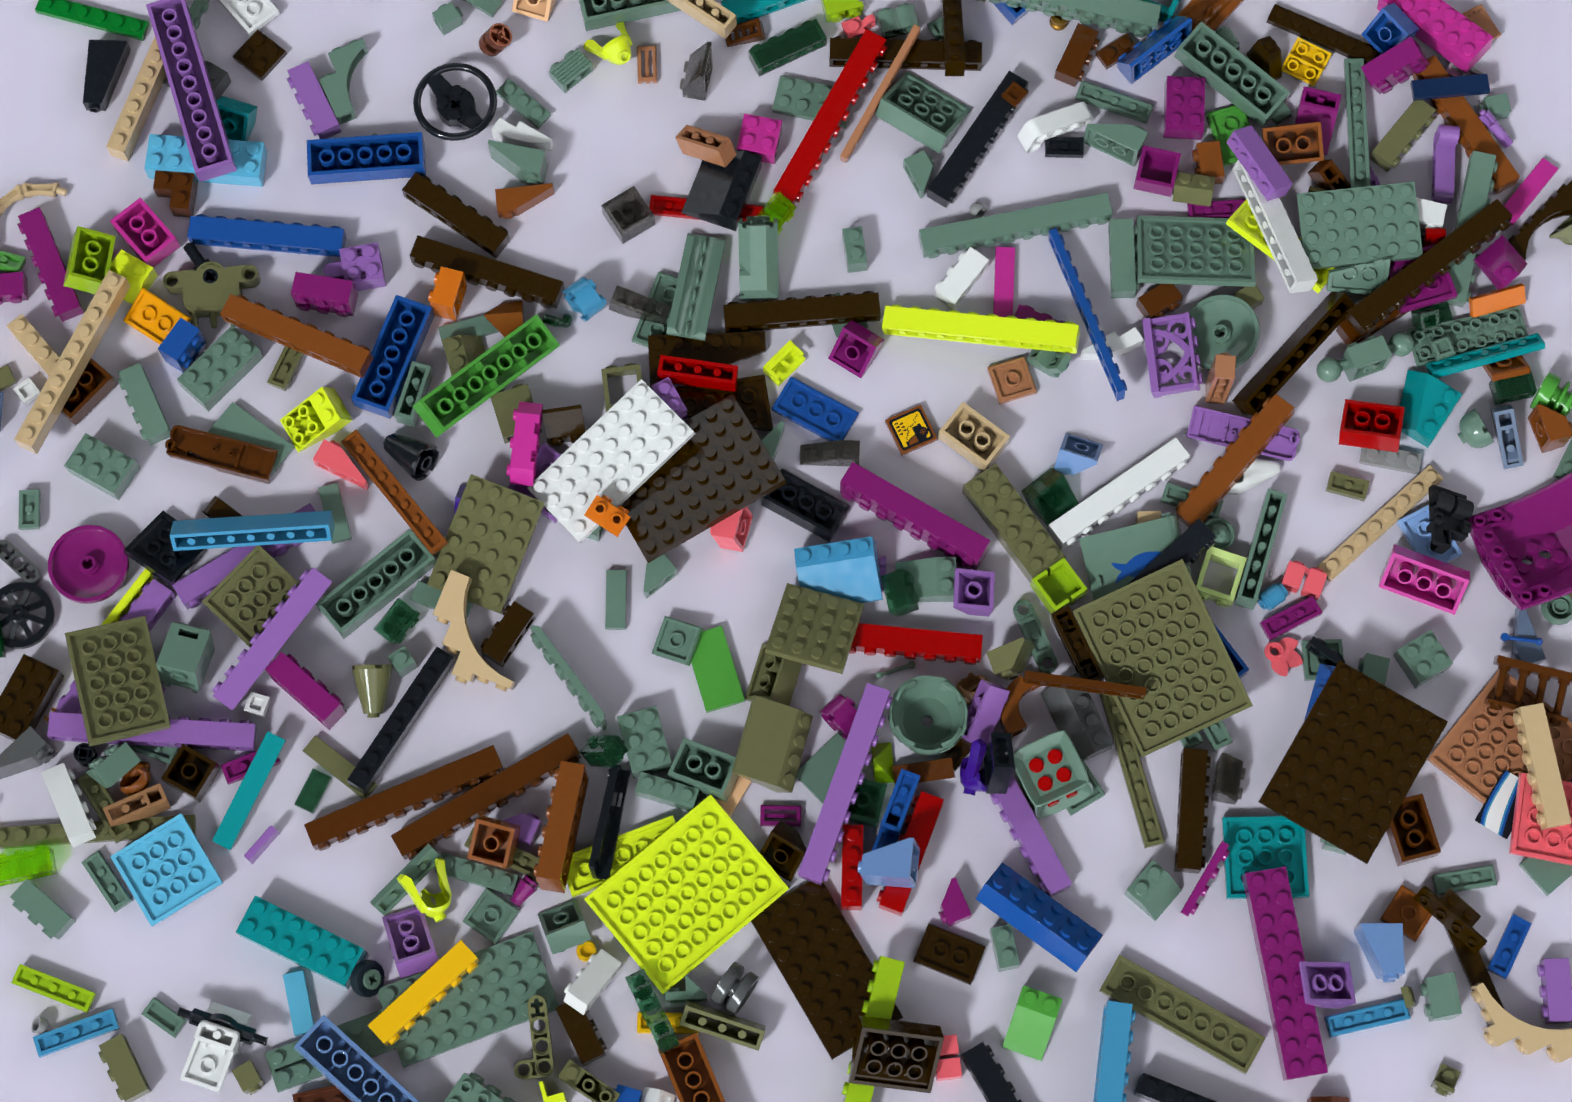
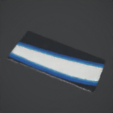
[1475,770,1518,839]

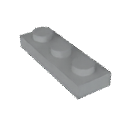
[1359,448,1422,475]

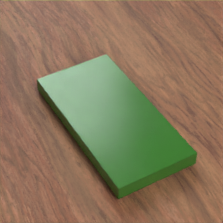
[691,626,745,713]

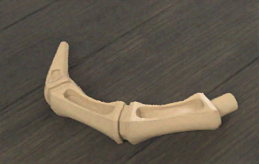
[0,182,68,215]

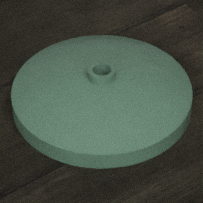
[1182,295,1260,370]

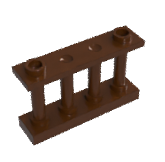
[1484,655,1572,725]

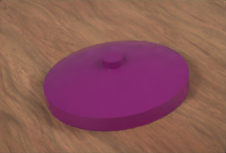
[48,525,129,604]

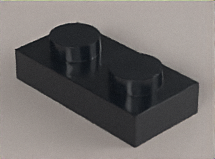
[1045,137,1084,158]
[1305,636,1346,666]

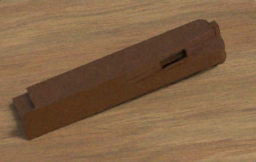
[165,425,278,484]

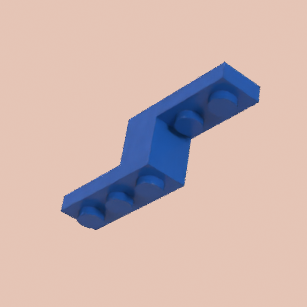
[872,769,921,851]

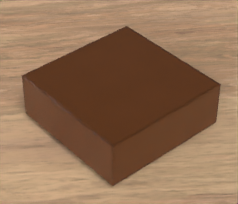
[1001,81,1029,108]

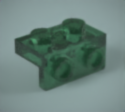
[373,598,420,645]

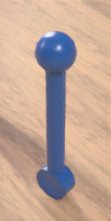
[1500,633,1543,646]

